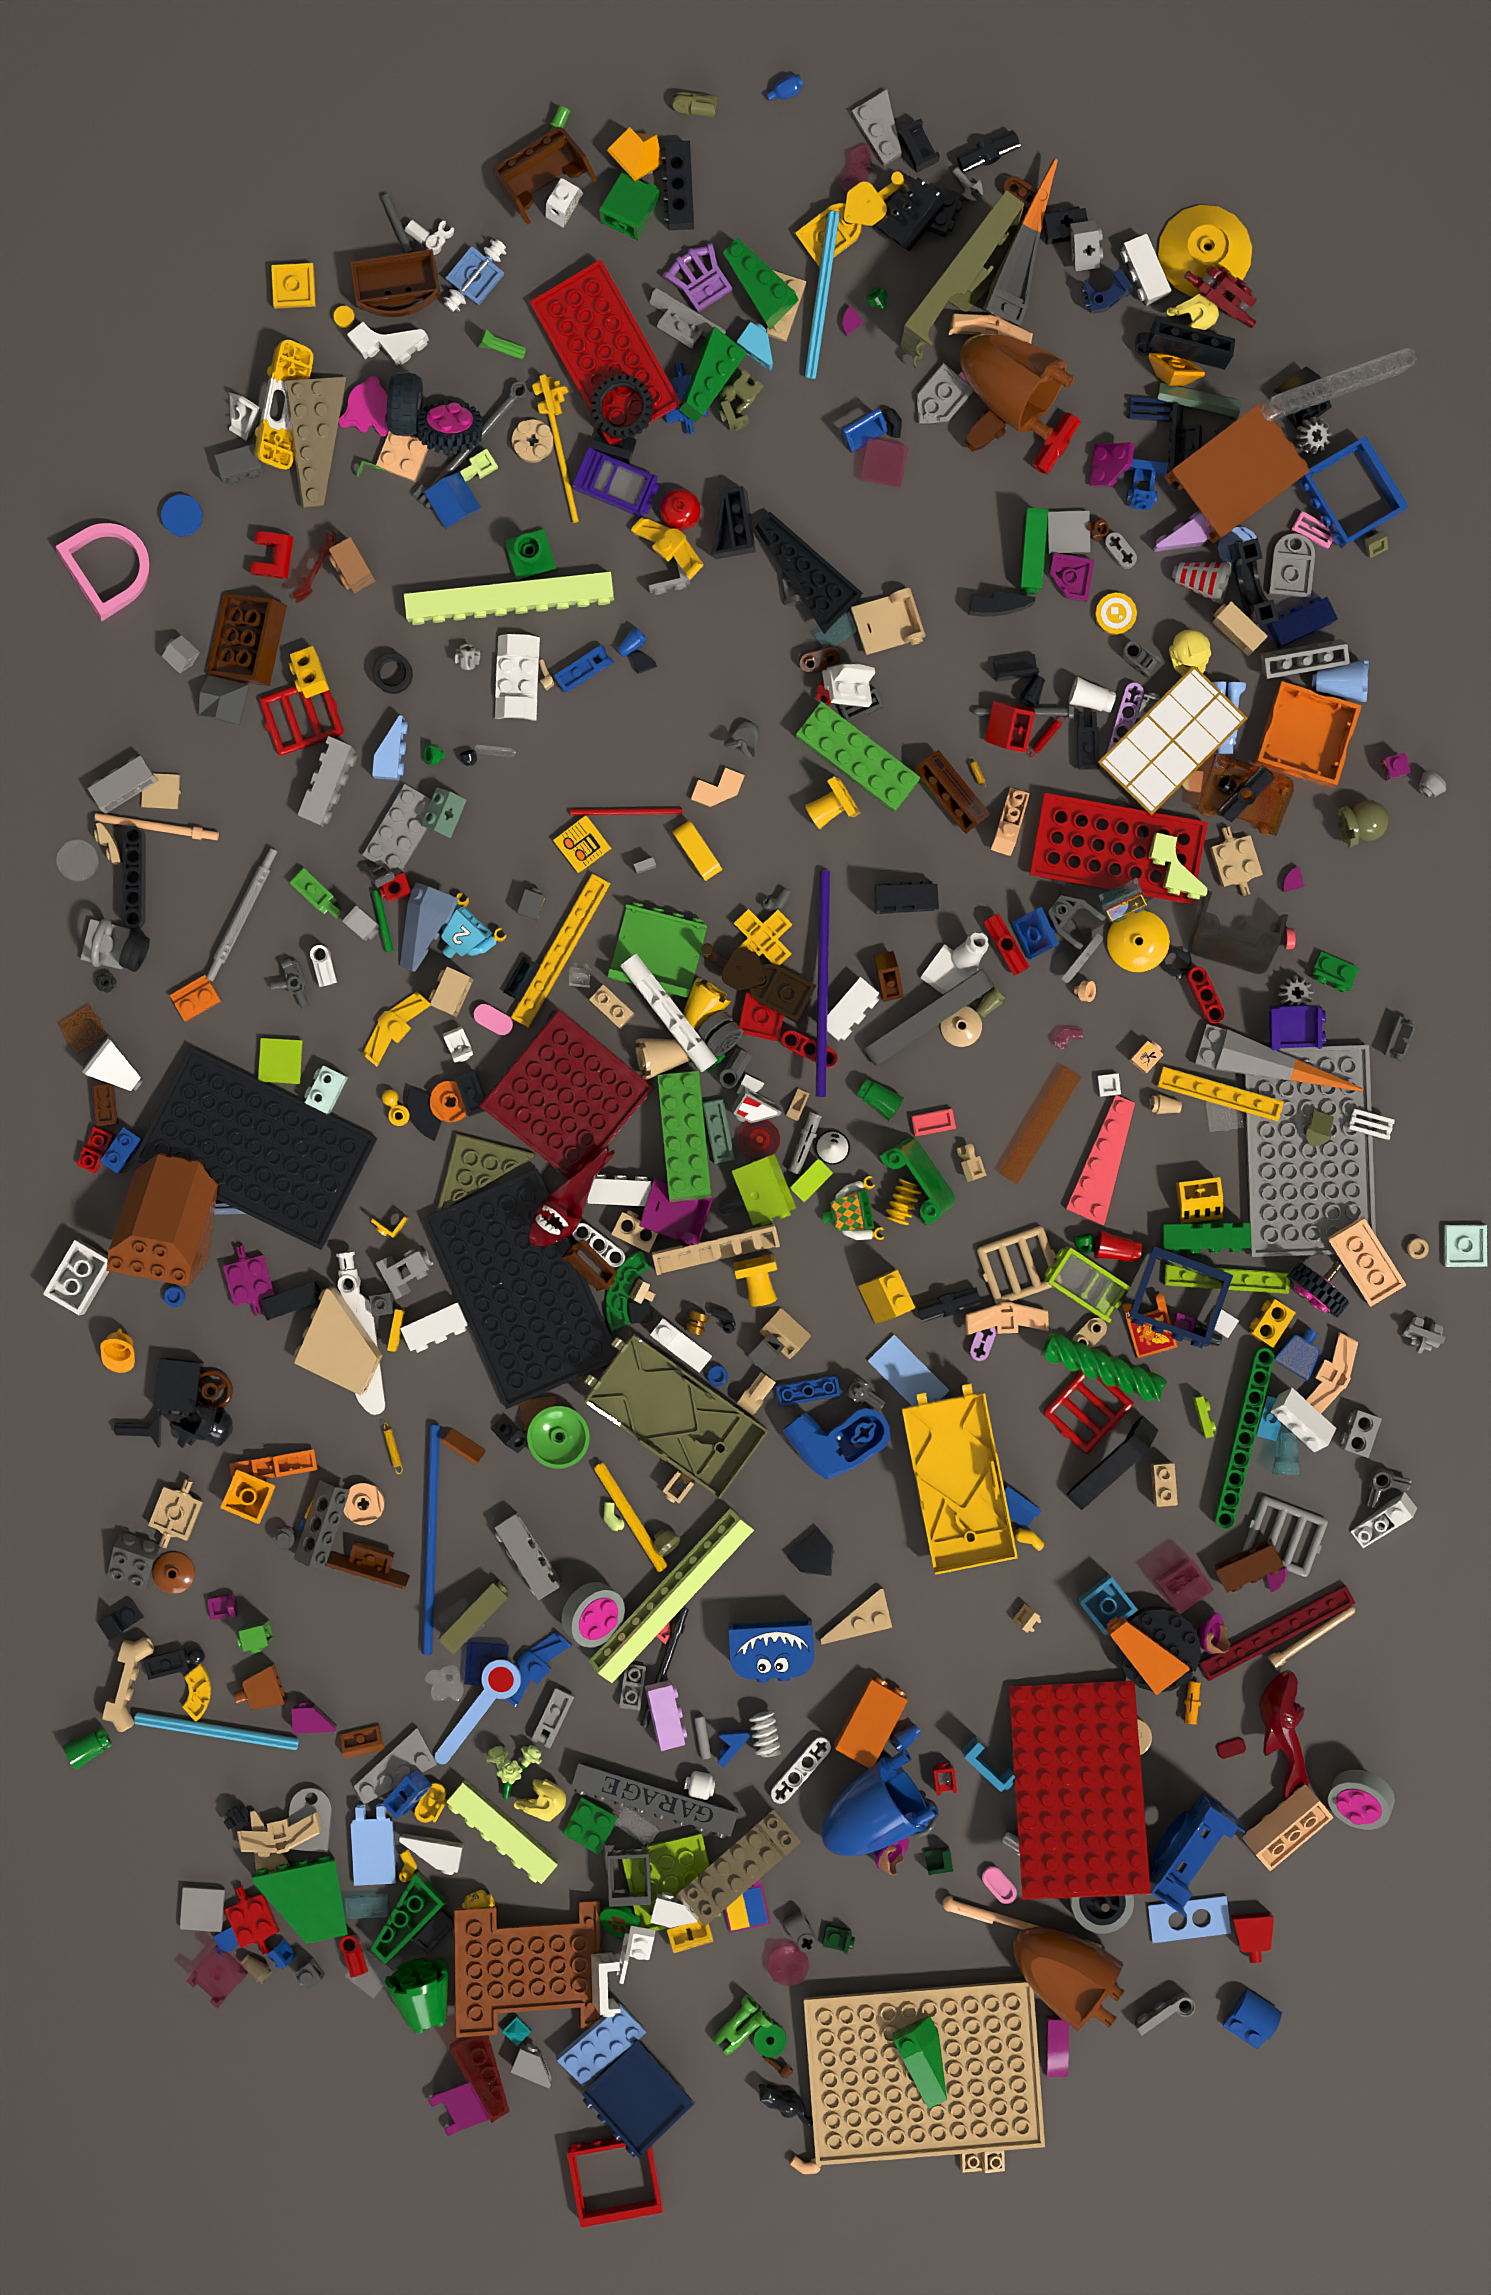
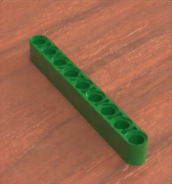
[1213,1347,1274,1529]

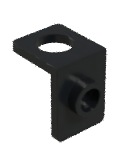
[491,1414,528,1453]

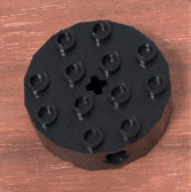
[1115,1606,1201,1692]

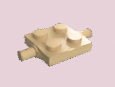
[1210,827,1263,896]
[148,1479,204,1548]

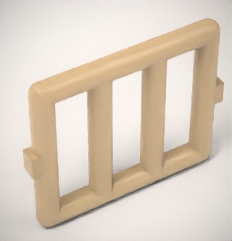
[977,1226,1062,1305]

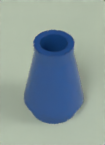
[616,627,647,657]
[890,1724,921,1752]

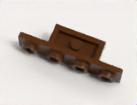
[325,1541,410,1589]

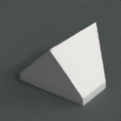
[229,392,262,440]

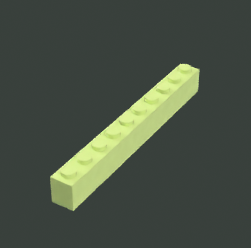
[404,572,614,625]
[588,1508,754,1683]

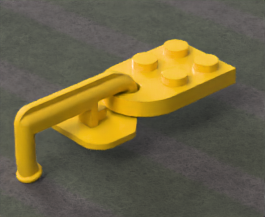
[795,171,904,268]

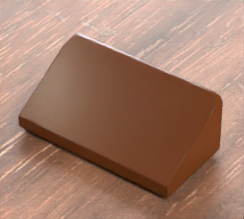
[442,1429,486,1465]
[339,1725,385,1759]

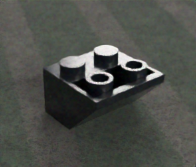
[1273,366,1332,430]

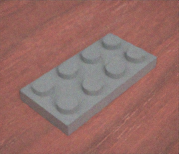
[363,784,431,875]

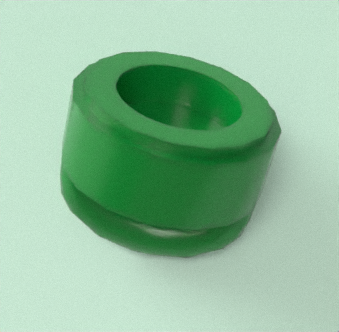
[1073,1233,1095,1254]

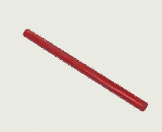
[570,808,682,816]

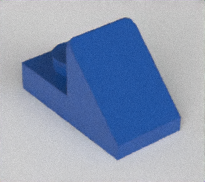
[717,1730,750,1768]

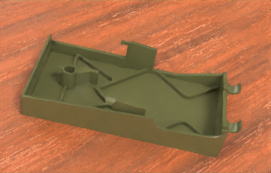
[900,190,1024,369]
[584,1332,769,1499]

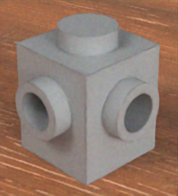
[162,635,200,673]

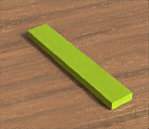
[1164,1264,1290,1294]

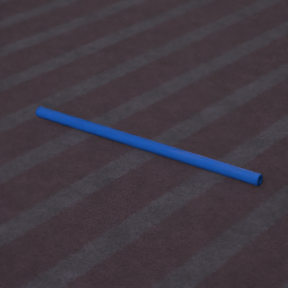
[422,1425,440,1655]

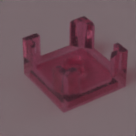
[186,1945,248,2009]

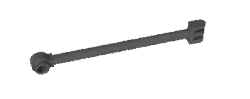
[413,382,528,510]

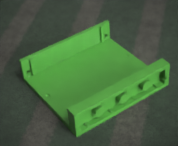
[607,902,707,999]

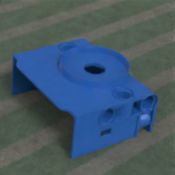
[1149,1793,1246,1918]

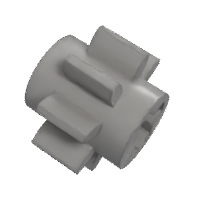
[455,644,480,670]

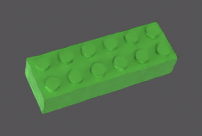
[796,701,921,813]
[657,1071,712,1202]

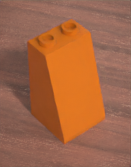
[1105,1616,1190,1695]
[834,1677,908,1769]

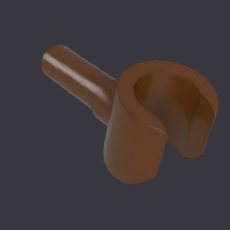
[765,2057,793,2078]

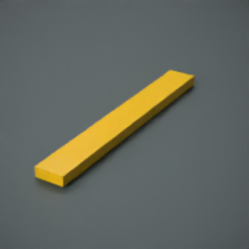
[511,873,610,1028]

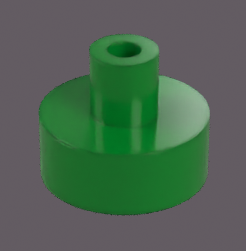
[866,287,888,309]
[423,744,445,765]

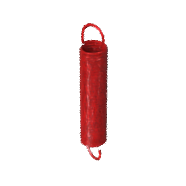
[1029,716,1065,757]

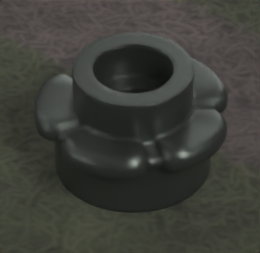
[96,972,117,993]

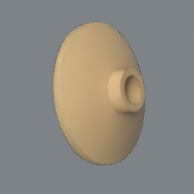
[940,1006,982,1047]

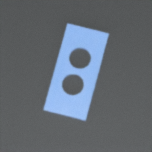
[1148,1895,1231,1943]

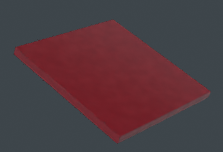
[479,1009,654,1179]

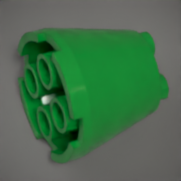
[385,1958,449,2033]

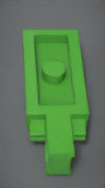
[289,867,342,918]

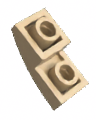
[94,823,123,865]
[960,2150,1005,2173]

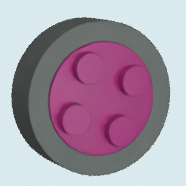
[562,1582,625,1647]
[1328,1770,1395,1830]

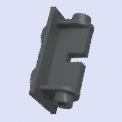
[1384,1016,1416,1061]

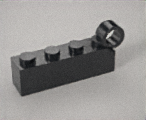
[1135,318,1235,370]

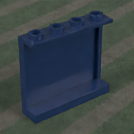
[582,2040,695,2158]

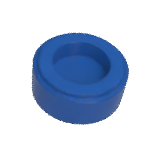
[164,1286,186,1307]
[707,1365,728,1386]

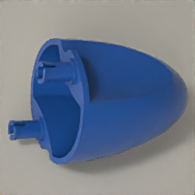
[821,1749,938,1856]

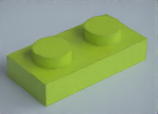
[1193,1395,1216,1439]

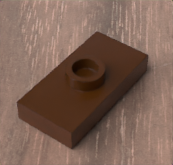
[92,1083,118,1126]

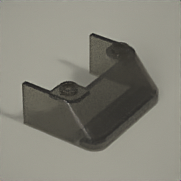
[1188,891,1288,975]

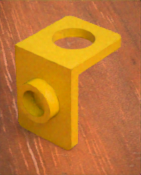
[371,1216,409,1237]

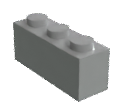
[87,755,158,814]

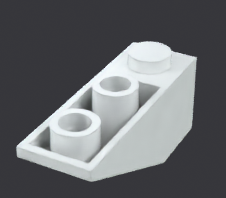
[1351,1492,1417,1548]
[650,1892,697,1928]

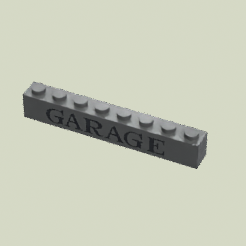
[571,1760,738,1838]

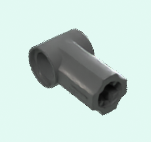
[720,1048,752,1090]

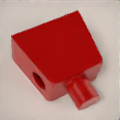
[1231,1912,1274,1963]

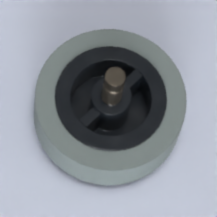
[1069,1895,1134,1934]

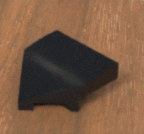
[787,1529,834,1576]

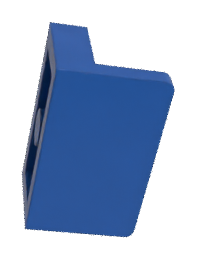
[1004,1485,1042,1528]

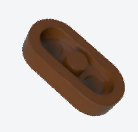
[1003,176,1037,210]
[799,645,841,672]

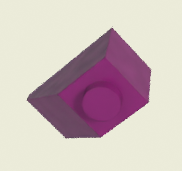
[292,1701,337,1734]

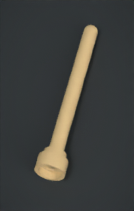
[1267,1606,1355,1671]

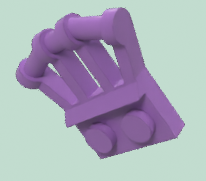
[662,243,732,313]

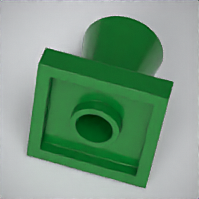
[505,529,557,582]

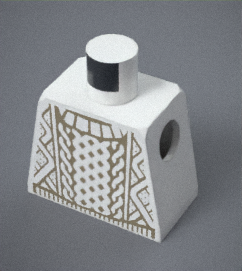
[545,178,583,228]

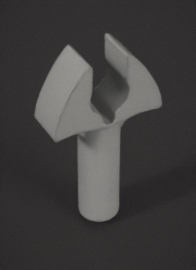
[952,167,983,203]

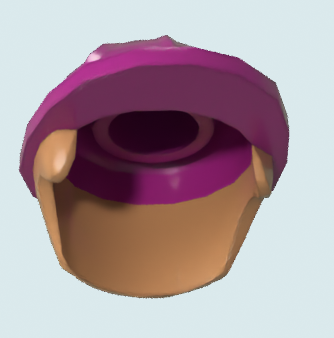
[1197,1613,1230,1654]
[874,1838,909,1875]

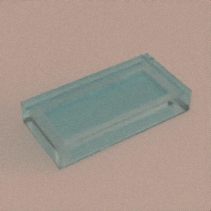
[815,612,858,647]

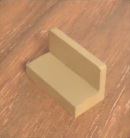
[759,1308,811,1359]

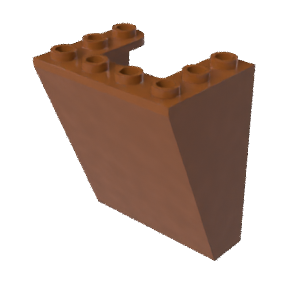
[1164,403,1310,544]

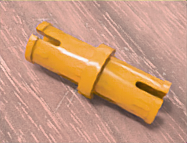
[1184,1681,1201,1725]

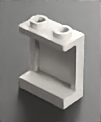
[591,1952,621,2017]

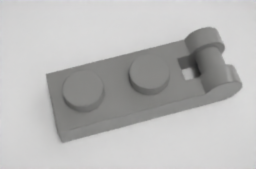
[531,1687,575,1749]

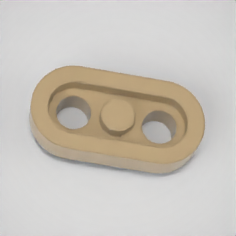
[1071,1318,1107,1349]

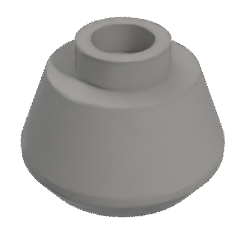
[1419,771,1446,798]

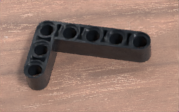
[1066,1415,1158,1510]

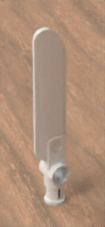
[336,1251,385,1415]

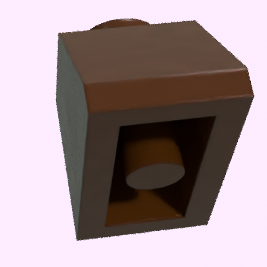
[873,951,904,1002]

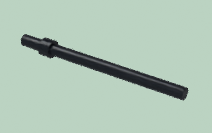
[640,1607,689,1727]

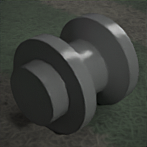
[273,1527,297,1550]

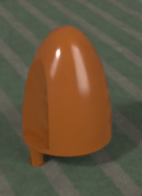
[959,334,1075,440]
[1013,1927,1125,2031]

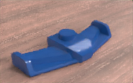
[506,1631,572,1707]

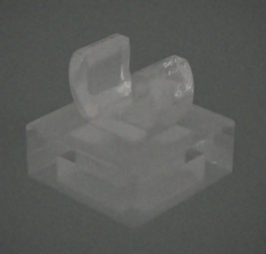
[569,963,591,988]

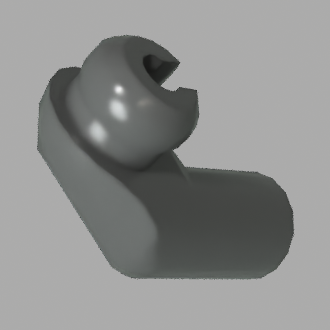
[762,888,791,912]

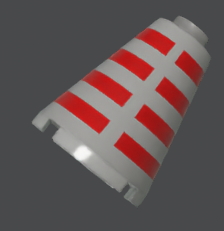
[1172,562,1232,604]

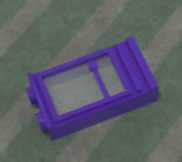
[573,447,660,518]

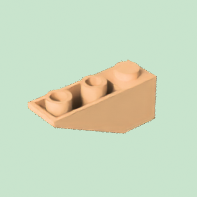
[991,787,1030,856]

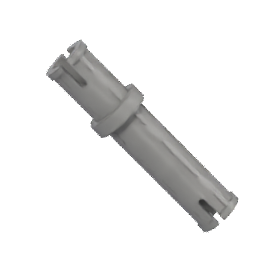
[788,1112,822,1175]

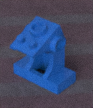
[1124,459,1168,510]

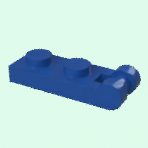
[554,645,614,694]

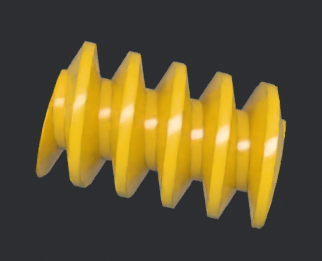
[884,1179,922,1225]

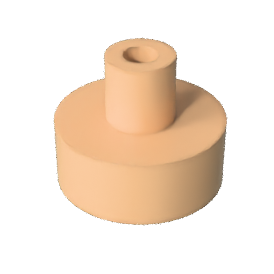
[1074,980,1096,1002]

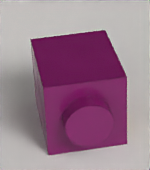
[1380,753,1411,781]

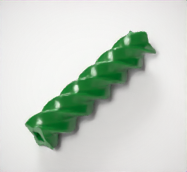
[1040,1333,1167,1402]

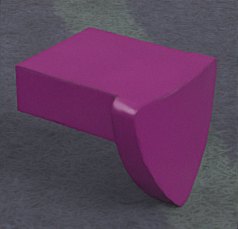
[207,1592,238,1620]

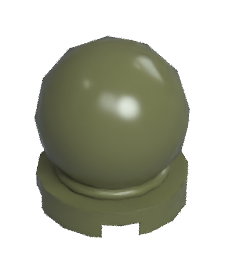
[1336,800,1389,848]

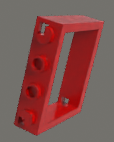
[567,2136,664,2228]

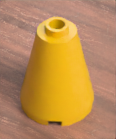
[683,978,731,1033]

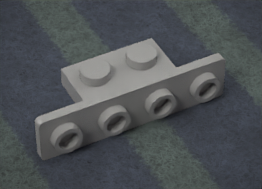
[650,288,726,349]

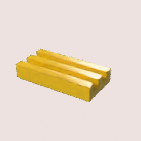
[387,1309,405,1352]

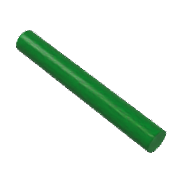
[372,890,394,952]

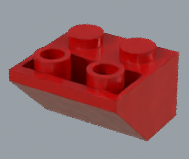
[985,700,1035,753]

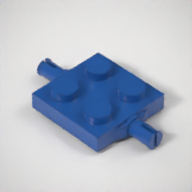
[666,363,708,434]

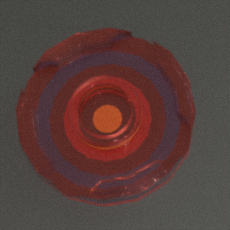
[739,1120,780,1160]

